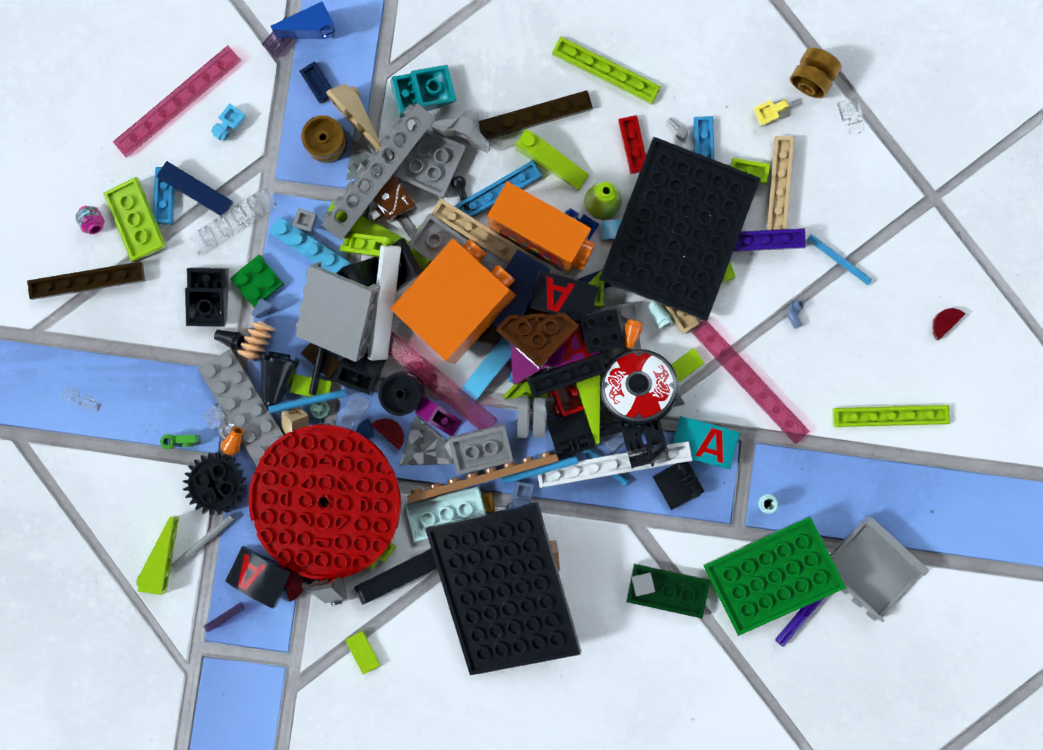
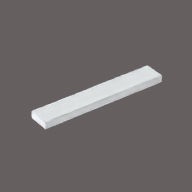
[368,246,401,361]

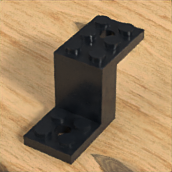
[336,238,422,292]

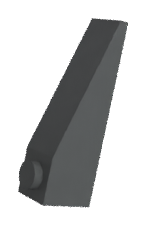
[302,577,347,606]

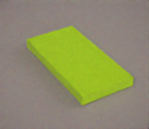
[103,177,167,262]

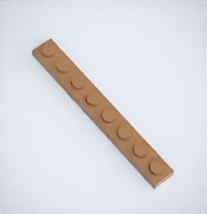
[407,451,558,503]

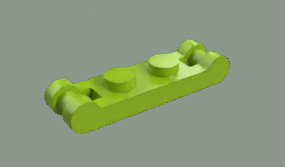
[339,233,393,257]

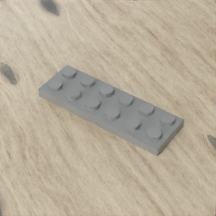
[198,349,284,466]

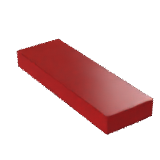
[618,115,646,175]

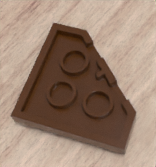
[496,313,579,369]

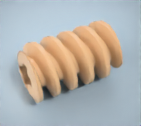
[237,320,276,362]

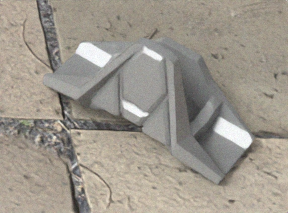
[432,110,490,153]

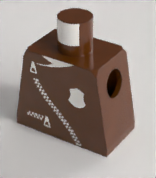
[369,176,417,223]

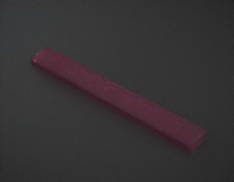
[113,45,241,158]
[691,321,810,444]
[369,331,498,430]

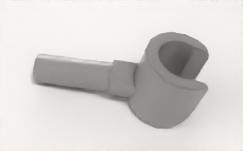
[667,117,688,142]

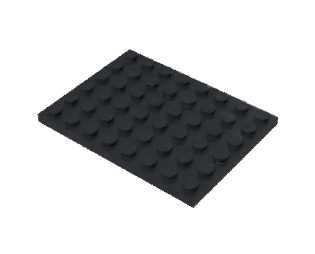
[599,137,761,321]
[425,502,582,676]

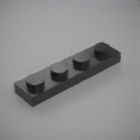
[526,352,607,398]

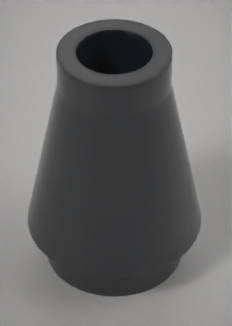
[214,329,245,350]

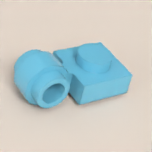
[211,103,246,141]

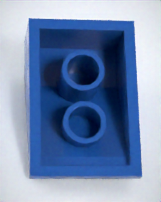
[270,1,335,39]

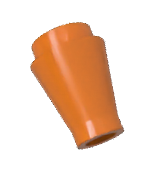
[624,319,644,348]
[221,427,244,455]

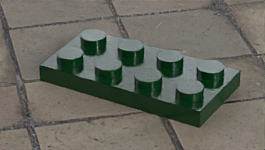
[626,563,710,619]

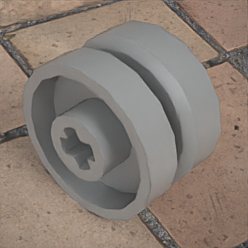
[517,396,547,438]

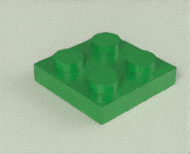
[230,255,284,308]

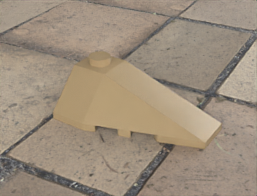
[326,83,385,156]

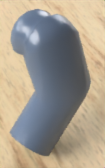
[787,300,804,329]

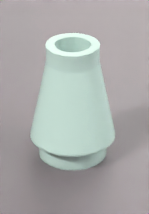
[648,302,673,330]
[758,494,778,514]

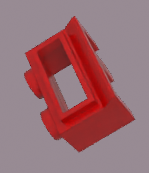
[548,384,584,418]

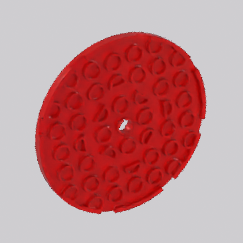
[249,424,401,580]

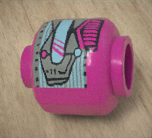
[75,205,105,235]

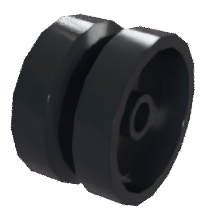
[378,371,425,416]

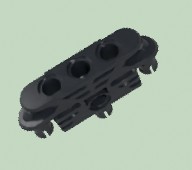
[600,420,668,469]

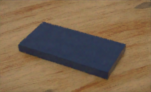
[492,249,551,327]

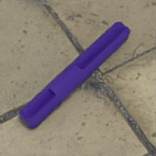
[775,597,826,647]

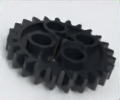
[183,453,247,516]

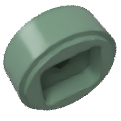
[310,401,331,419]

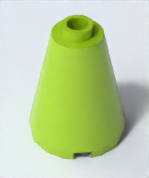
[584,182,622,220]

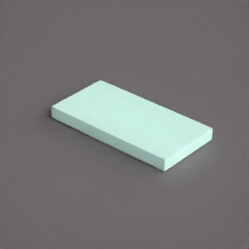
[404,486,486,542]

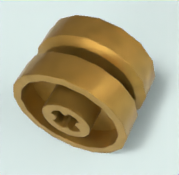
[301,115,347,163]

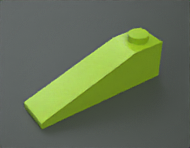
[516,129,589,191]
[576,374,600,444]
[136,515,179,595]

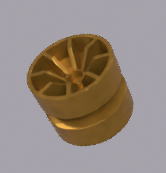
[790,47,842,98]

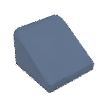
[251,299,277,318]

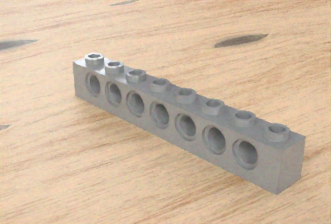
[321,103,435,240]

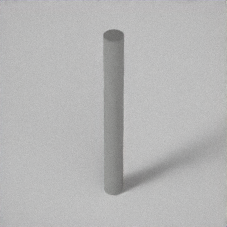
[171,514,235,570]

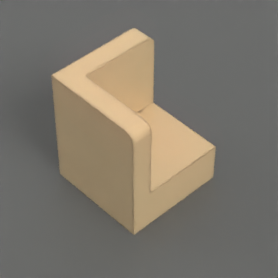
[282,407,309,434]

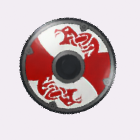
[600,349,678,425]

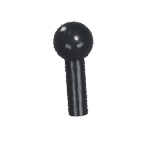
[451,176,470,210]

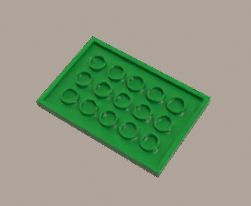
[703,516,846,636]

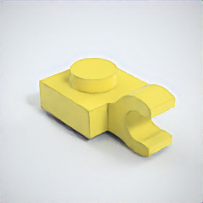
[753,99,789,126]

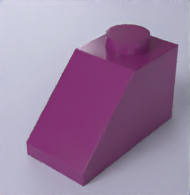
[415,397,462,436]

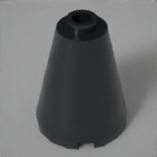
[261,351,300,406]

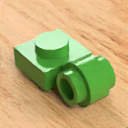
[160,434,201,449]

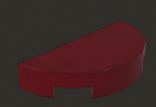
[932,308,966,340]
[371,418,405,450]
[281,565,305,602]

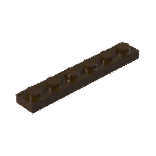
[479,90,593,140]
[27,262,145,300]

